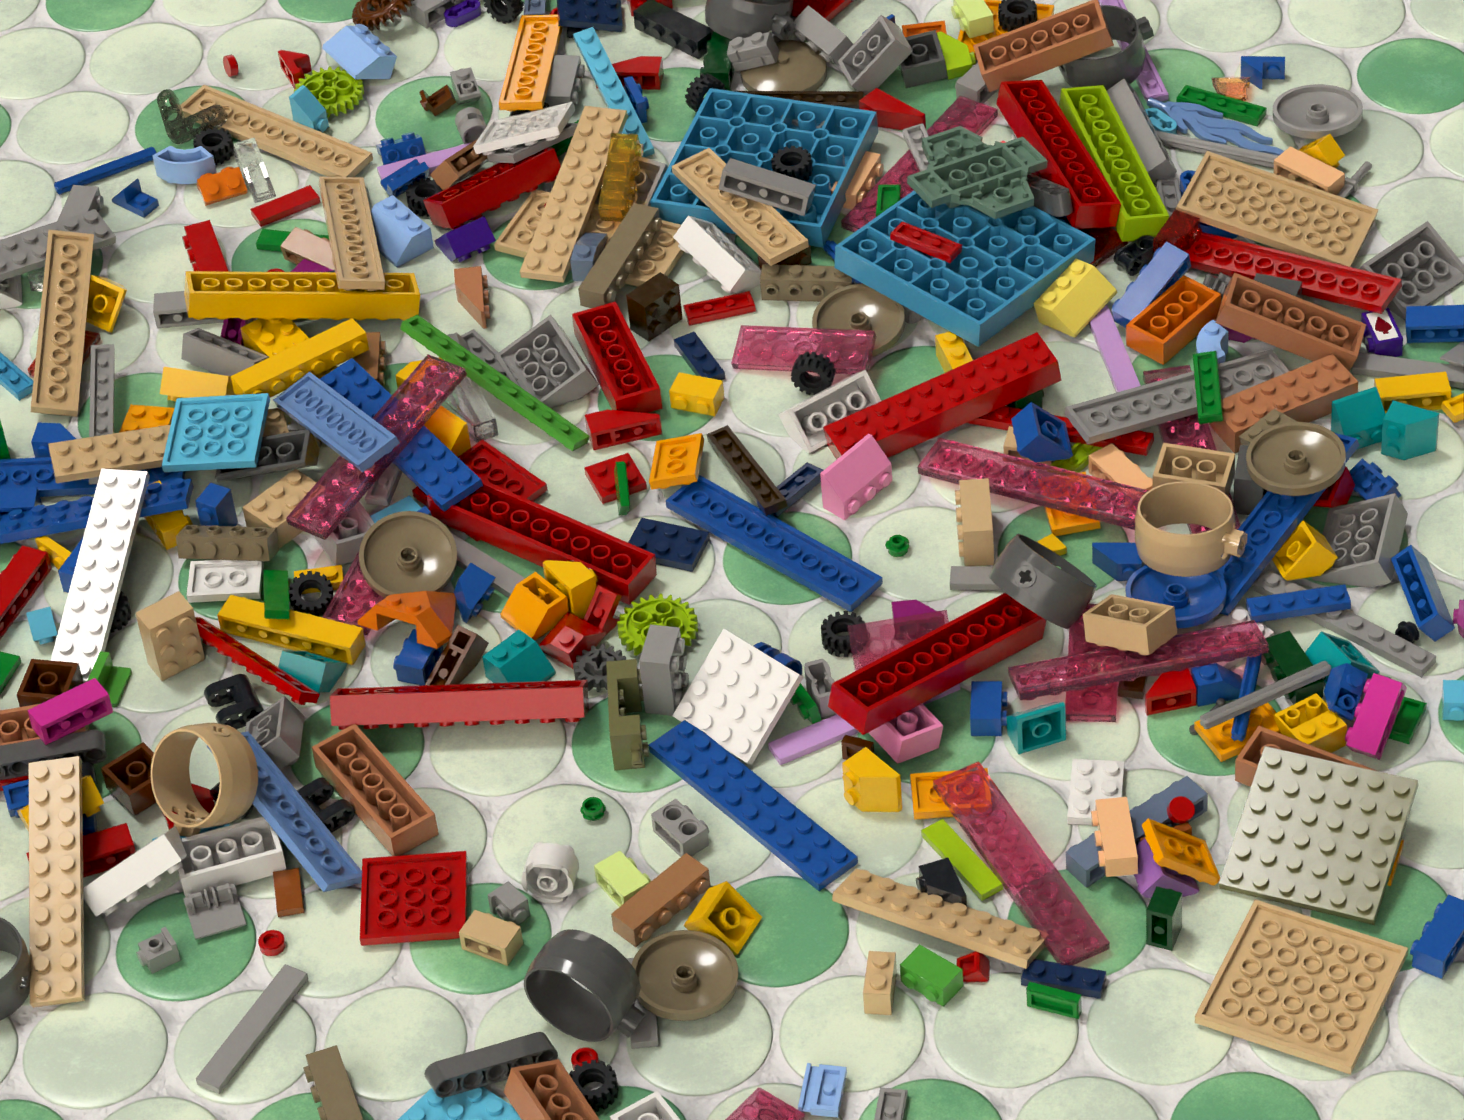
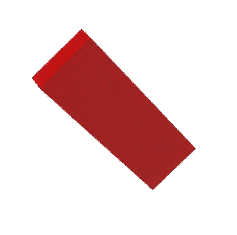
[250,185,321,227]
[890,222,962,263]
[683,291,756,326]

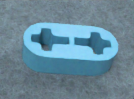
[1145,108,1177,134]

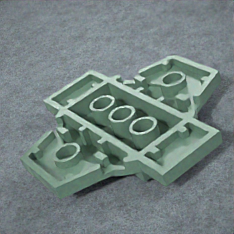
[907,126,1048,219]

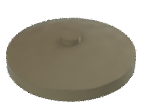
[740,40,827,91]
[812,284,906,360]
[1246,422,1346,496]
[359,511,457,598]
[631,930,738,1021]

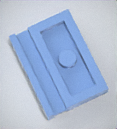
[798,1063,847,1118]

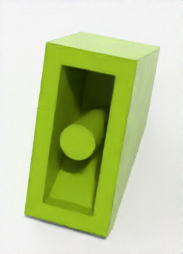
[937,31,976,80]

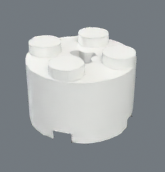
[521,842,579,903]

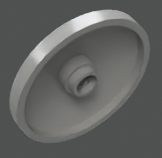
[1273,84,1363,139]

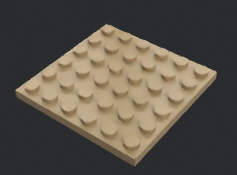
[1195,899,1408,1075]

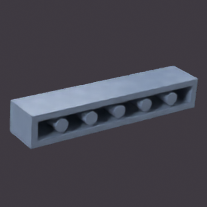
[1066,776,1208,888]

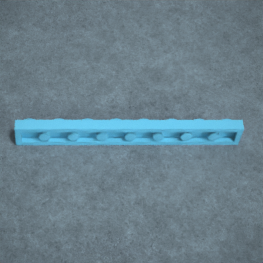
[573,27,655,157]

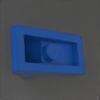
[1241,56,1285,89]
[111,178,159,218]

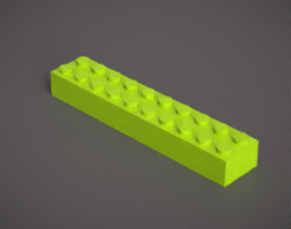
[1059,85,1169,242]

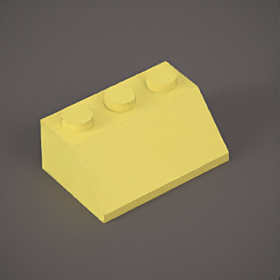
[1033,259,1117,338]

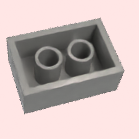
[838,15,913,95]
[639,625,689,716]

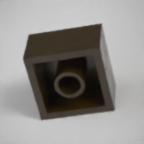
[626,272,683,342]

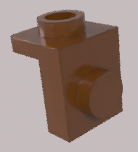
[419,85,456,117]
[841,735,877,760]

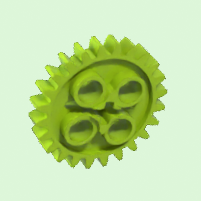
[294,66,364,118]
[617,594,698,656]

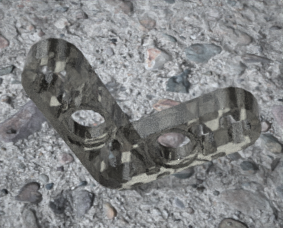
[157,89,228,145]

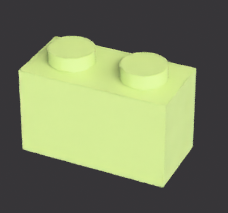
[951,0,994,38]
[594,851,651,907]

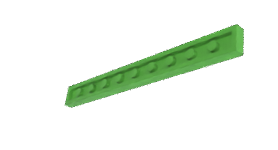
[400,315,590,451]

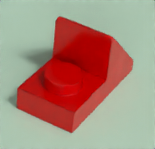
[278,50,312,89]
[583,585,622,635]

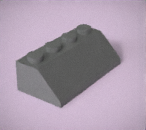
[215,429,320,481]

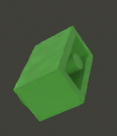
[900,944,963,1007]

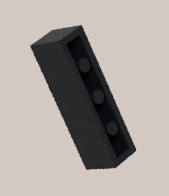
[633,0,714,59]

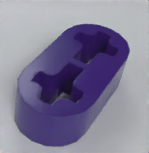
[444,0,482,27]

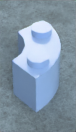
[152,145,217,184]
[1196,320,1228,364]

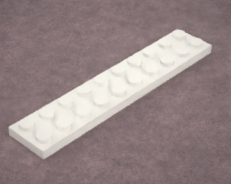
[51,469,150,683]

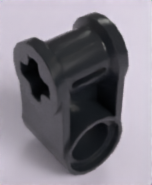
[1113,235,1157,276]

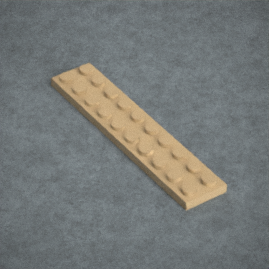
[177,85,373,177]
[520,106,628,283]
[319,176,385,291]
[31,230,94,417]
[48,408,289,483]
[29,756,85,1008]

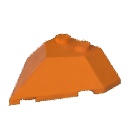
[358,591,457,649]

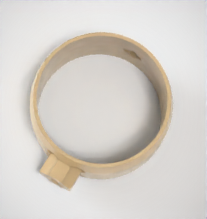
[1135,481,1248,577]
[151,723,258,837]

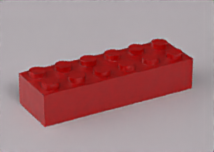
[423,147,561,230]
[572,301,663,413]

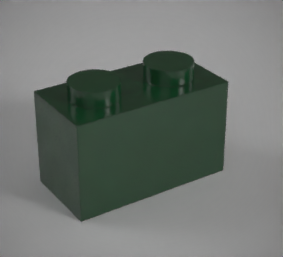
[1146,886,1182,951]

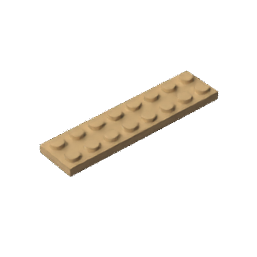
[672,148,809,266]
[832,868,1049,969]

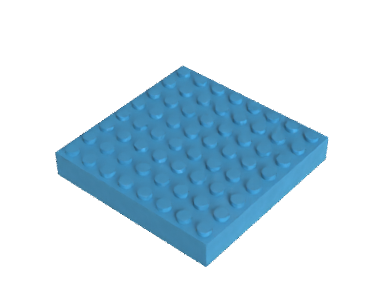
[650,88,878,247]
[834,191,1096,347]

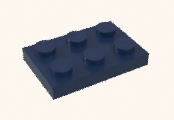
[557,0,623,32]
[628,517,710,572]

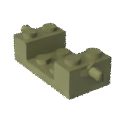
[606,659,649,771]

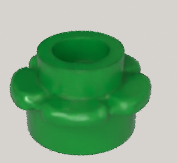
[885,535,909,557]
[580,797,606,821]

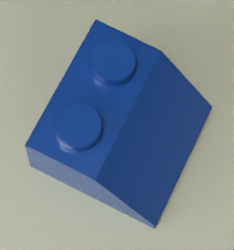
[1011,402,1073,463]

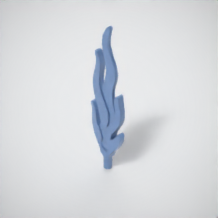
[1147,97,1284,155]

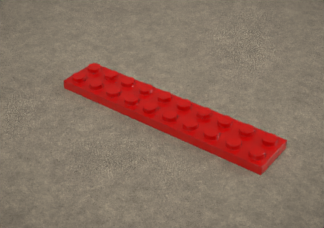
[1178,230,1402,314]

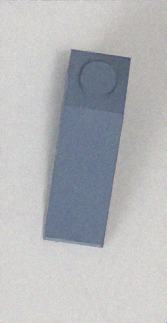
[570,232,608,281]

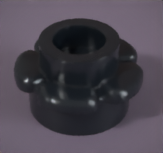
[1395,621,1420,644]

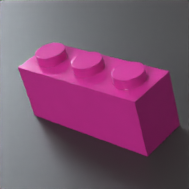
[1345,673,1407,760]
[27,678,113,745]

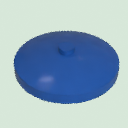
[1125,565,1227,629]

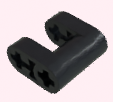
[204,674,264,730]
[297,777,355,833]

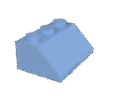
[322,24,397,79]
[370,195,434,268]

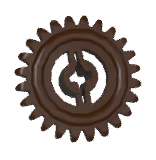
[352,0,415,31]

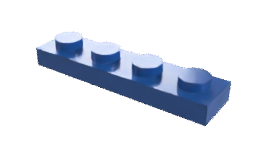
[1246,584,1351,623]

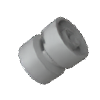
[455,107,487,144]

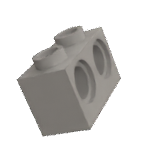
[651,799,709,857]

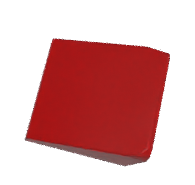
[956,951,990,982]

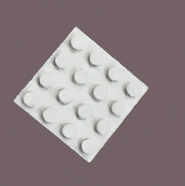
[473,102,575,155]
[672,629,804,765]

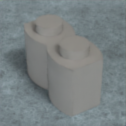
[804,659,837,719]

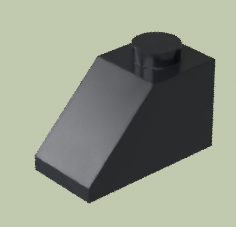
[916,858,967,906]

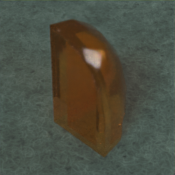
[1212,77,1250,101]

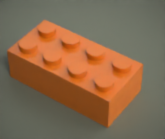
[1126,275,1221,365]

